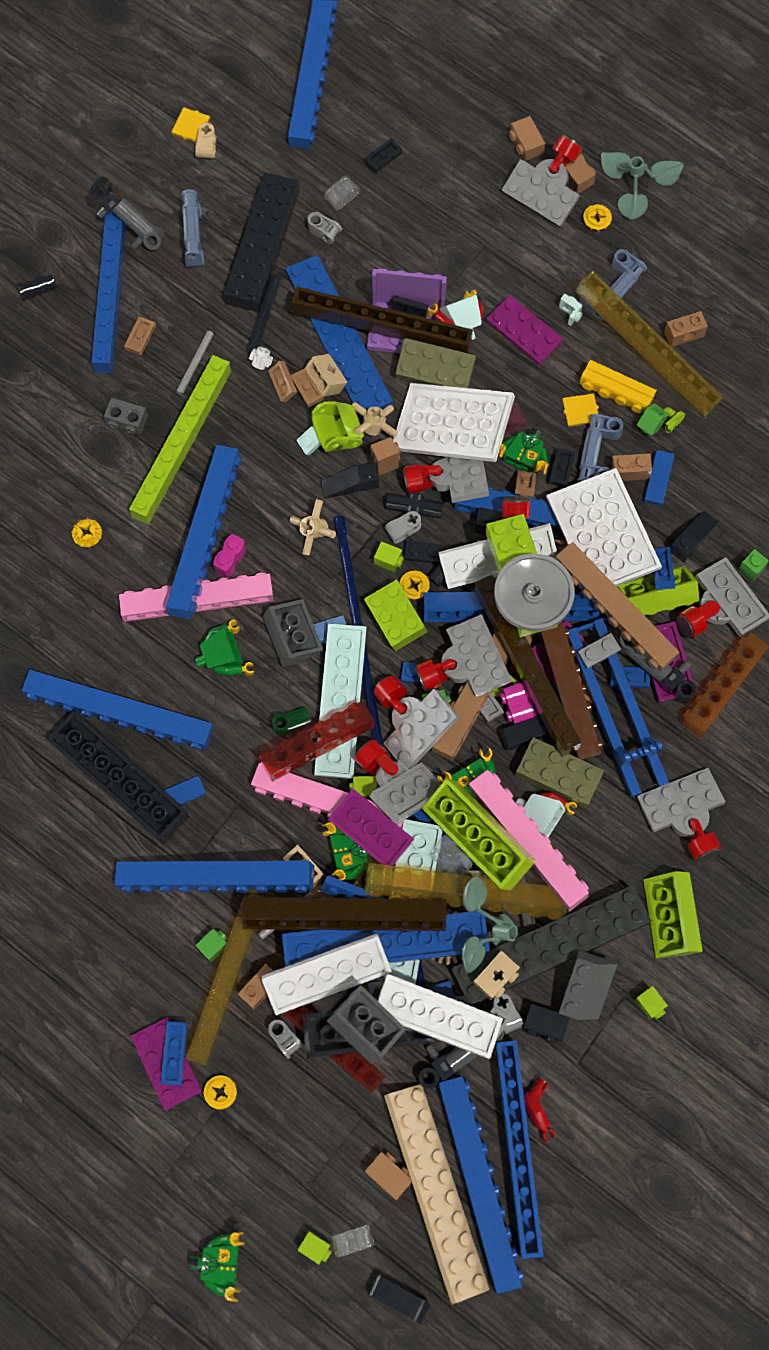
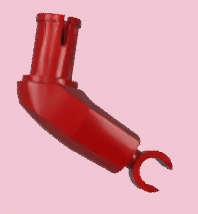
[523,1078,555,1142]

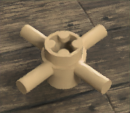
[352,402,398,438]
[290,499,336,555]

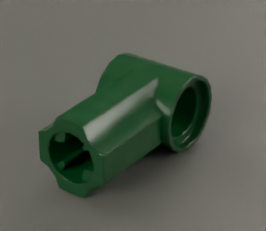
[272,707,311,736]

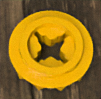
[583,204,612,232]
[71,518,102,547]
[400,571,430,601]
[204,1075,237,1109]

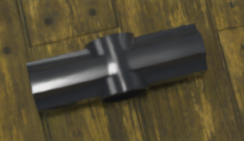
[386,492,444,519]

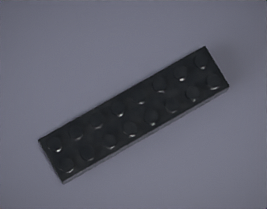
[224,172,300,313]
[47,711,190,845]
[302,995,469,1059]

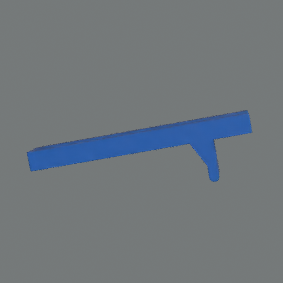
[568,618,669,798]

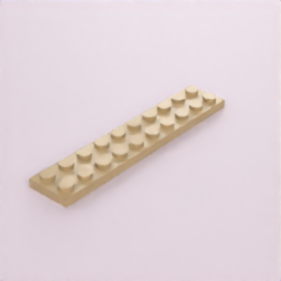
[384,1085,489,1304]

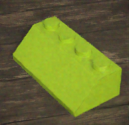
[616,566,700,615]
[644,871,703,959]

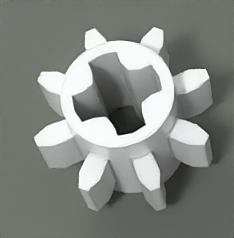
[249,347,273,369]

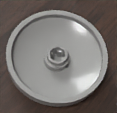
[494,554,575,631]

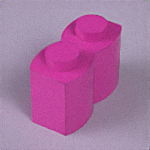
[213,534,246,578]
[499,681,537,725]

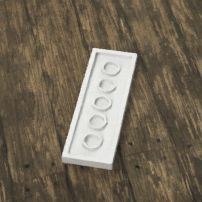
[439,523,558,589]
[261,933,392,1015]
[377,974,503,1059]

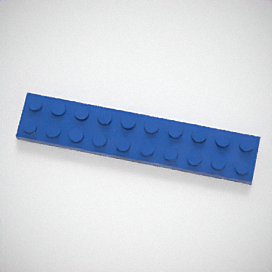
[285,255,393,419]
[282,910,490,967]

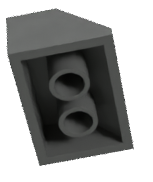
[263,599,323,667]
[559,950,618,1020]
[327,985,406,1065]

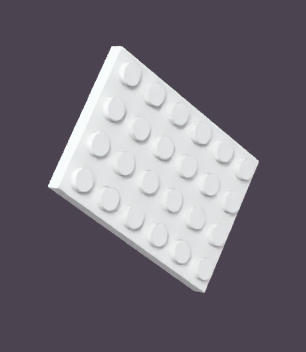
[393,383,515,462]
[546,468,662,586]

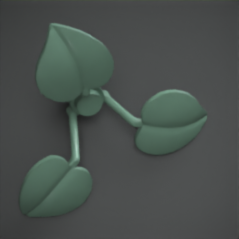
[601,152,683,220]
[462,875,520,972]

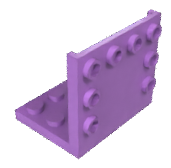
[367,269,447,353]

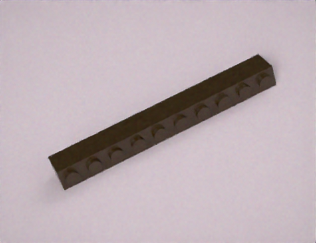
[292,286,473,353]
[474,575,582,757]
[241,896,447,931]

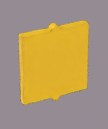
[172,108,210,142]
[562,393,599,427]

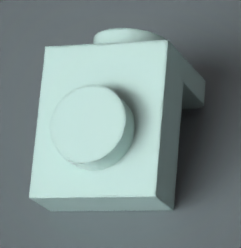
[559,294,583,326]
[296,426,321,455]

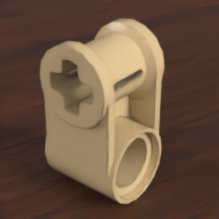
[196,123,216,159]

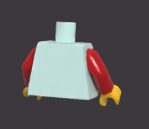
[428,290,484,339]
[516,792,577,847]

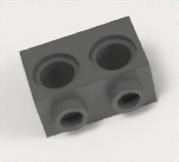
[104,398,148,435]

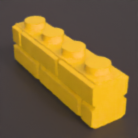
[580,360,657,414]

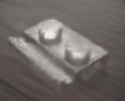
[428,833,474,881]

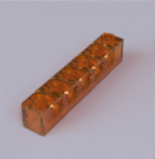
[682,632,769,738]

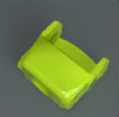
[312,401,364,452]

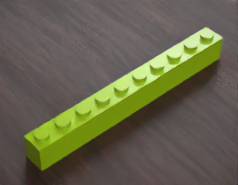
[129,355,231,525]

